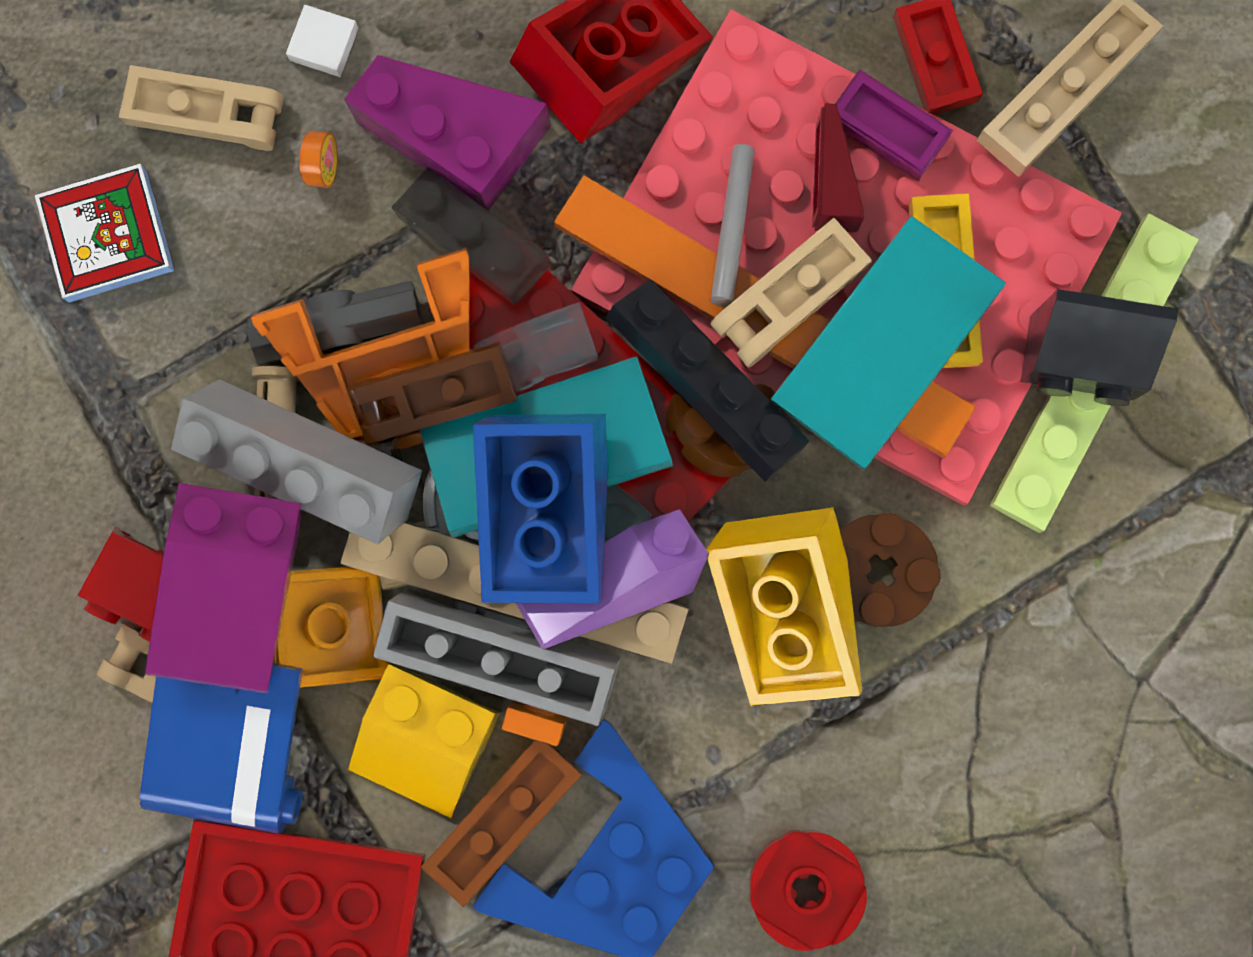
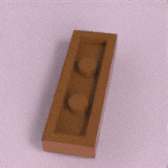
[421,740,583,907]

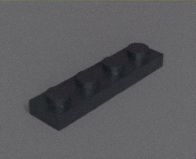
[606,279,810,482]

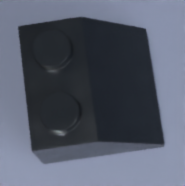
[1021,289,1178,406]

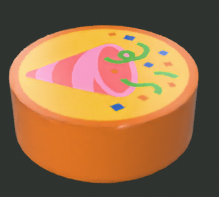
[299,131,338,188]

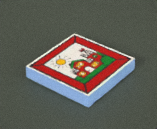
[35,164,175,303]

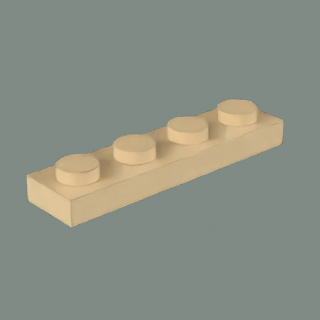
[977,0,1163,177]

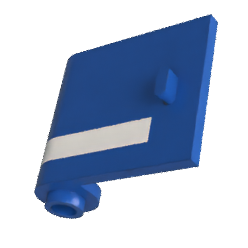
[140,663,303,834]

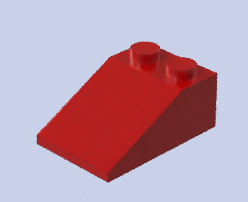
[509,0,713,144]

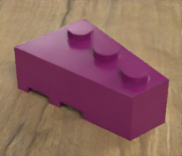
[344,55,551,213]

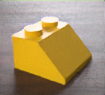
[348,664,501,818]

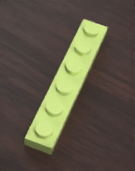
[989,213,1199,533]

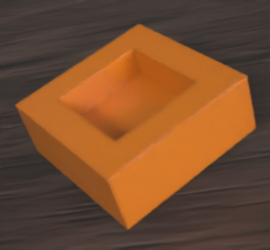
[501,700,569,746]

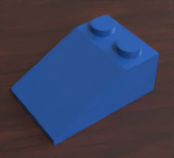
[473,414,608,604]

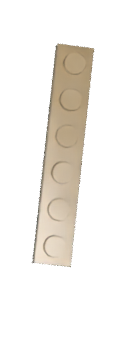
[340,521,689,664]

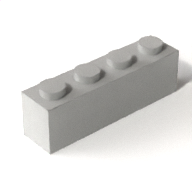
[171,379,422,544]
[373,591,621,726]

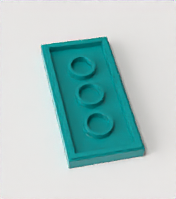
[771,216,1006,471]
[420,356,673,538]

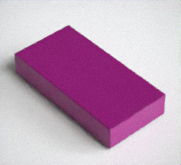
[835,69,953,181]

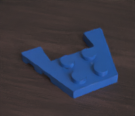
[473,719,714,957]

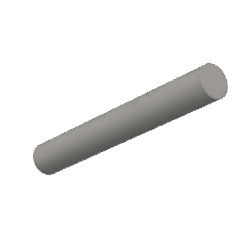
[710,144,755,307]

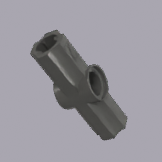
[247,281,423,366]

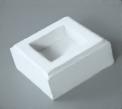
[286,4,359,77]

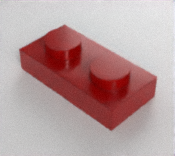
[893,0,983,115]

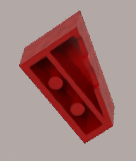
[77,527,164,642]

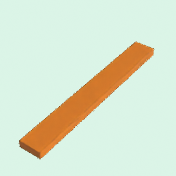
[554,175,976,458]

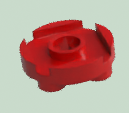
[749,830,867,951]

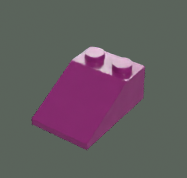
[145,483,301,694]

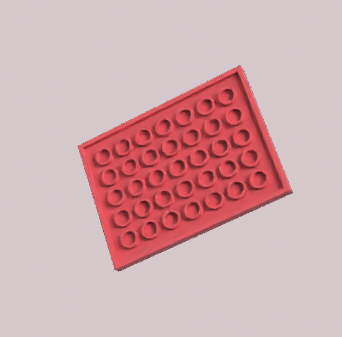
[571,9,1122,506]

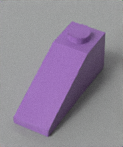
[516,509,709,650]

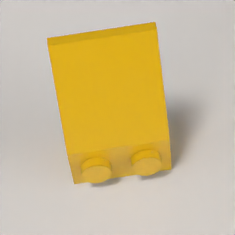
[706,507,862,706]

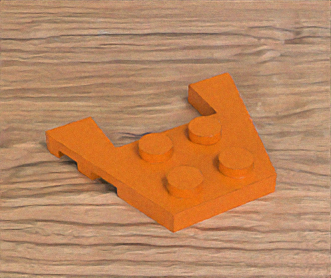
[251,248,470,454]

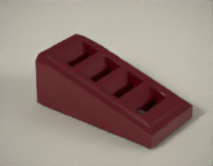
[812,103,864,233]

